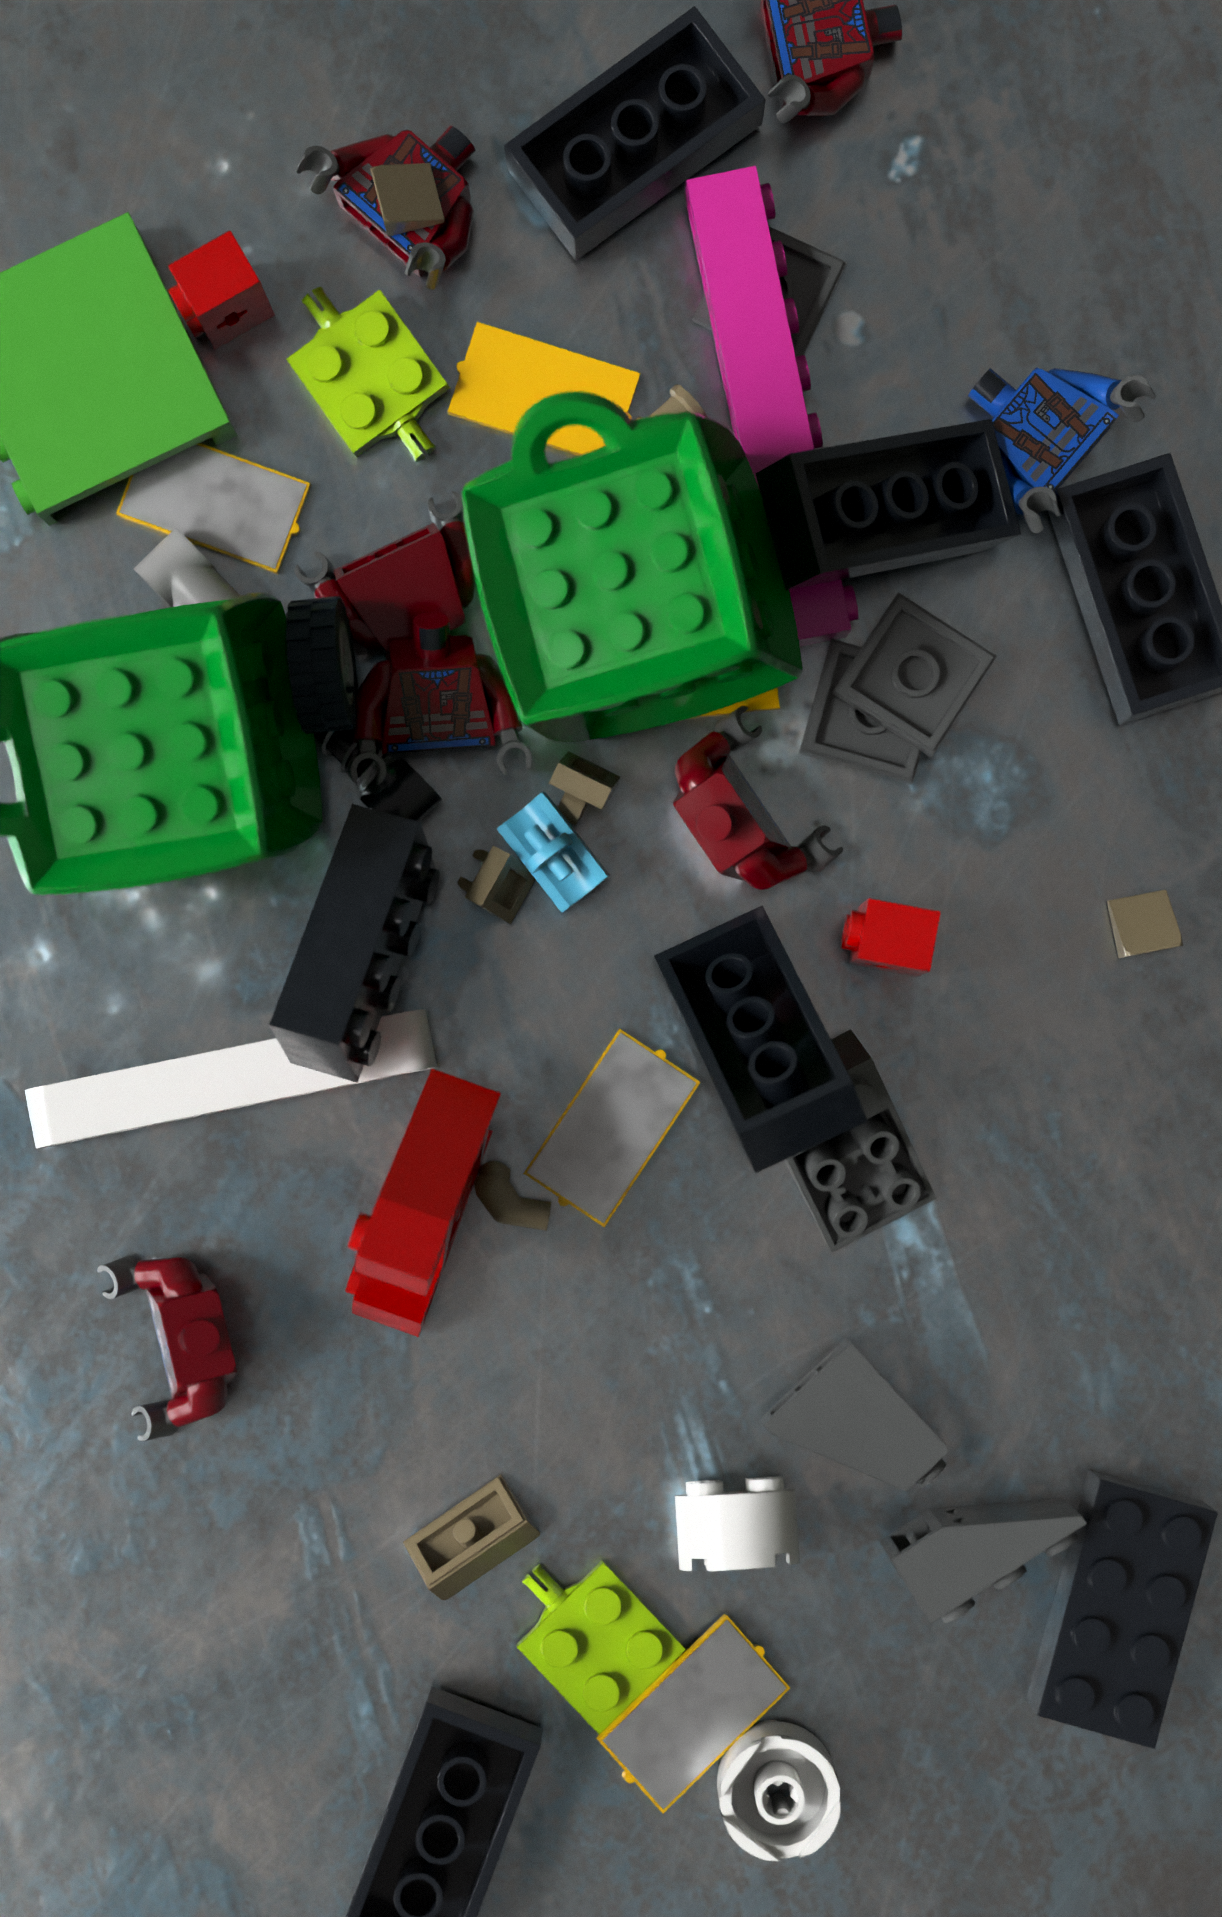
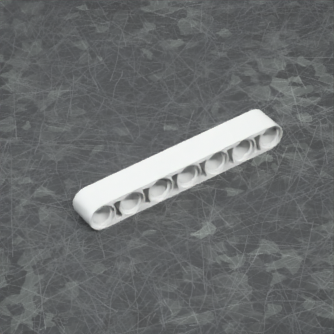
[25,1009,437,1149]

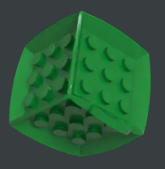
[461,391,803,742]
[0,593,323,895]

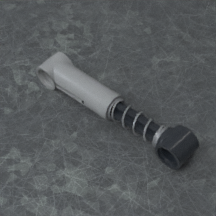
[133,528,442,822]

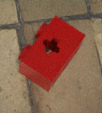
[168,230,275,350]
[840,898,941,977]

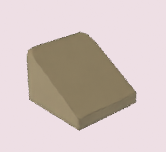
[370,163,445,237]
[1107,890,1183,959]

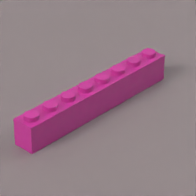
[685,166,858,647]

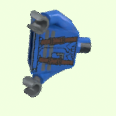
[968,368,1156,533]

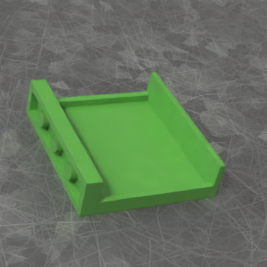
[0,212,238,526]

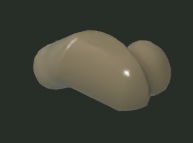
[474,1161,552,1231]

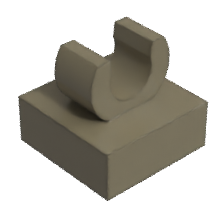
[549,751,621,825]
[457,846,535,924]

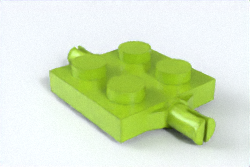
[286,287,450,462]
[516,1560,686,1734]

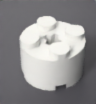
[675,1476,800,1571]
[717,1719,841,1861]

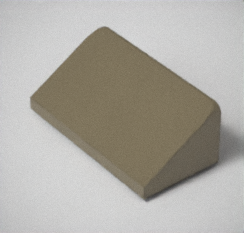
[403,1475,540,1600]

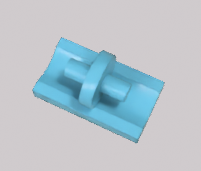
[497,792,610,913]

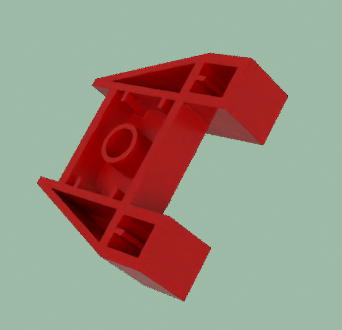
[345,1068,501,1337]

